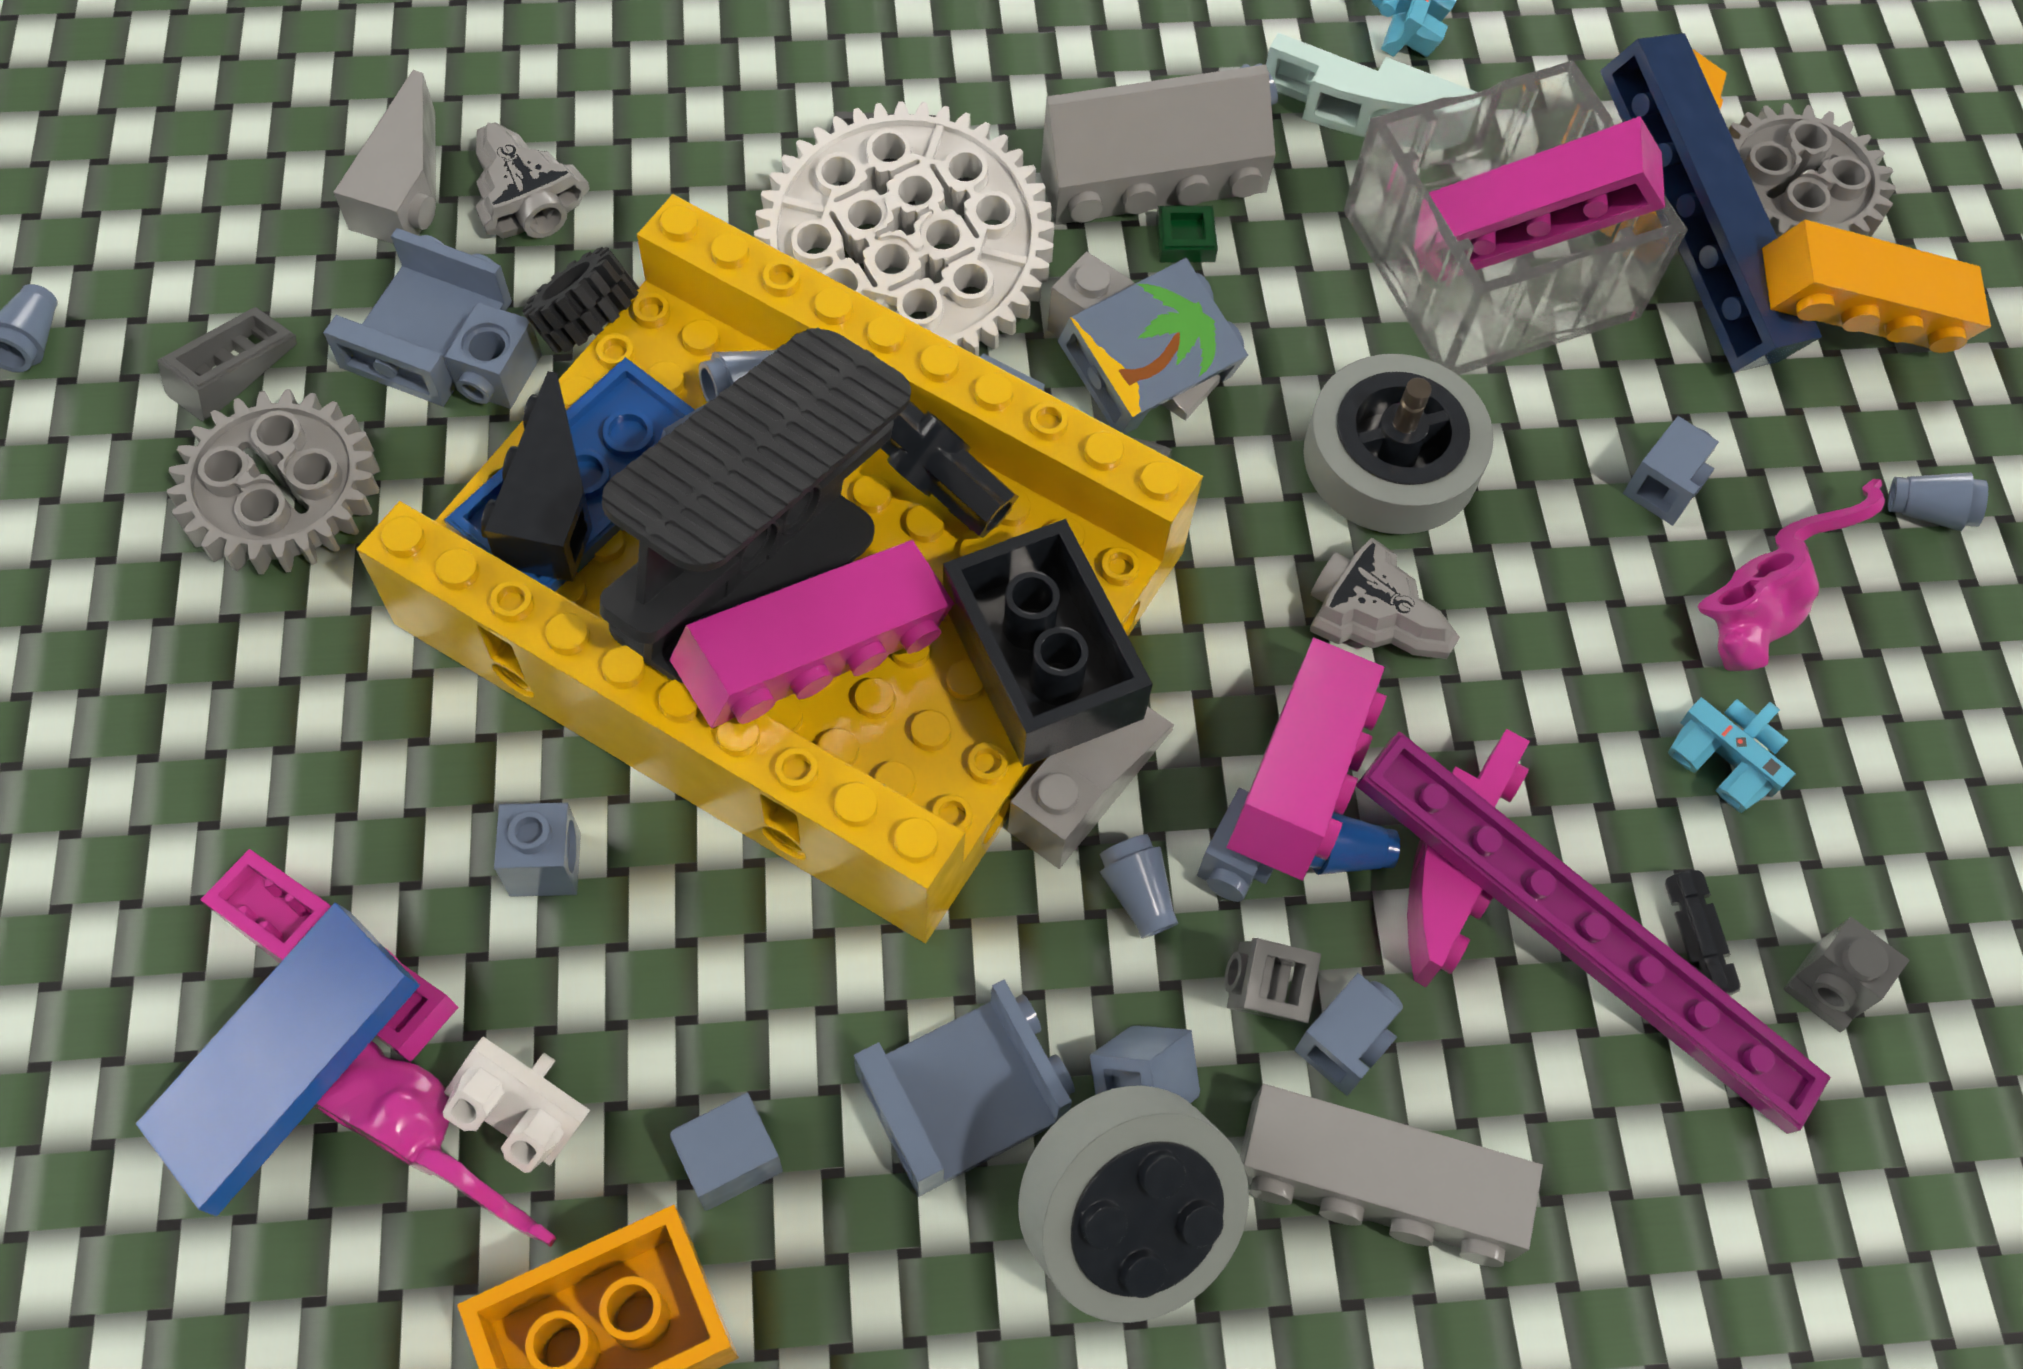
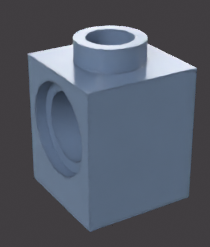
[444,302,542,409]
[494,803,581,897]

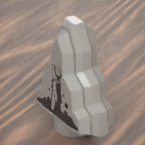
[475,122,590,239]
[1310,538,1460,659]

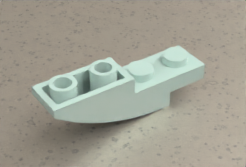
[1266,33,1487,143]

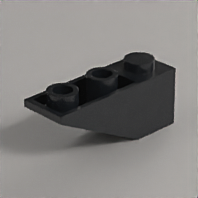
[481,371,593,582]

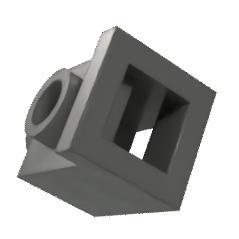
[1783,916,1910,1033]
[1224,938,1321,1023]

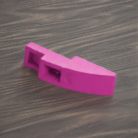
[1407,729,1530,987]

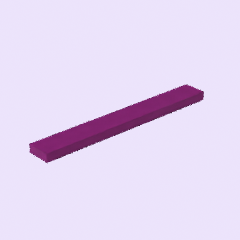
[1356,731,1831,1134]

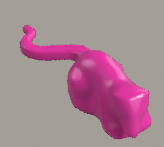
[1698,479,1885,671]
[314,1041,556,1247]

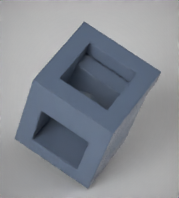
[1622,416,1719,526]
[1197,787,1274,902]
[1294,973,1403,1096]

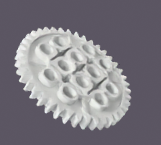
[754,101,1054,356]

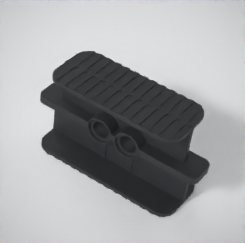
[600,328,911,683]

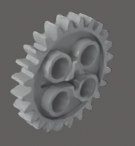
[1729,103,1896,238]
[167,389,380,574]

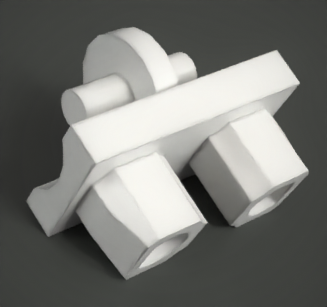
[443,1036,590,1173]

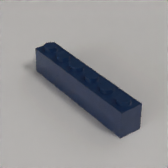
[1600,33,1822,373]

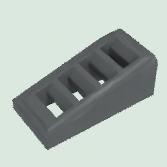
[157,307,297,421]

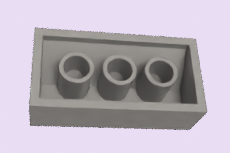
[1040,65,1275,225]

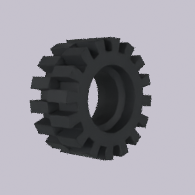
[522,247,639,353]

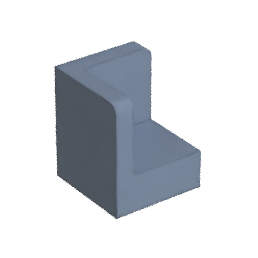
[1090,1026,1200,1103]
[670,1092,783,1211]

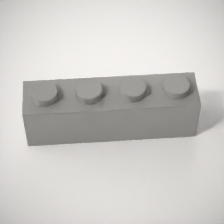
[1240,1083,1543,1267]

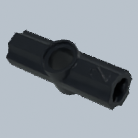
[881,401,1019,538]

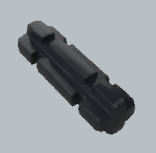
[1665,870,1741,996]

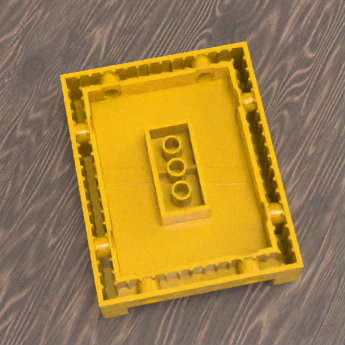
[356,194,1203,944]

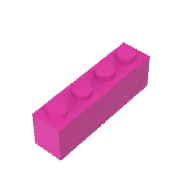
[1418,116,1665,281]
[670,540,955,728]
[1226,637,1387,881]

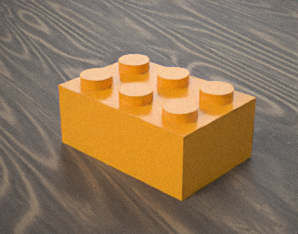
[457,1204,739,1369]

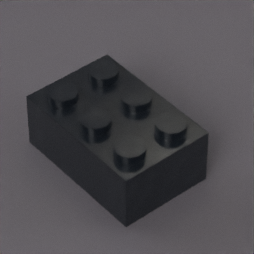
[943,519,1153,767]

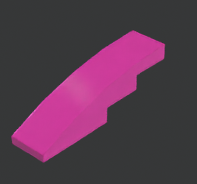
[200,849,459,1063]

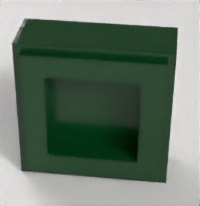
[1156,206,1218,263]

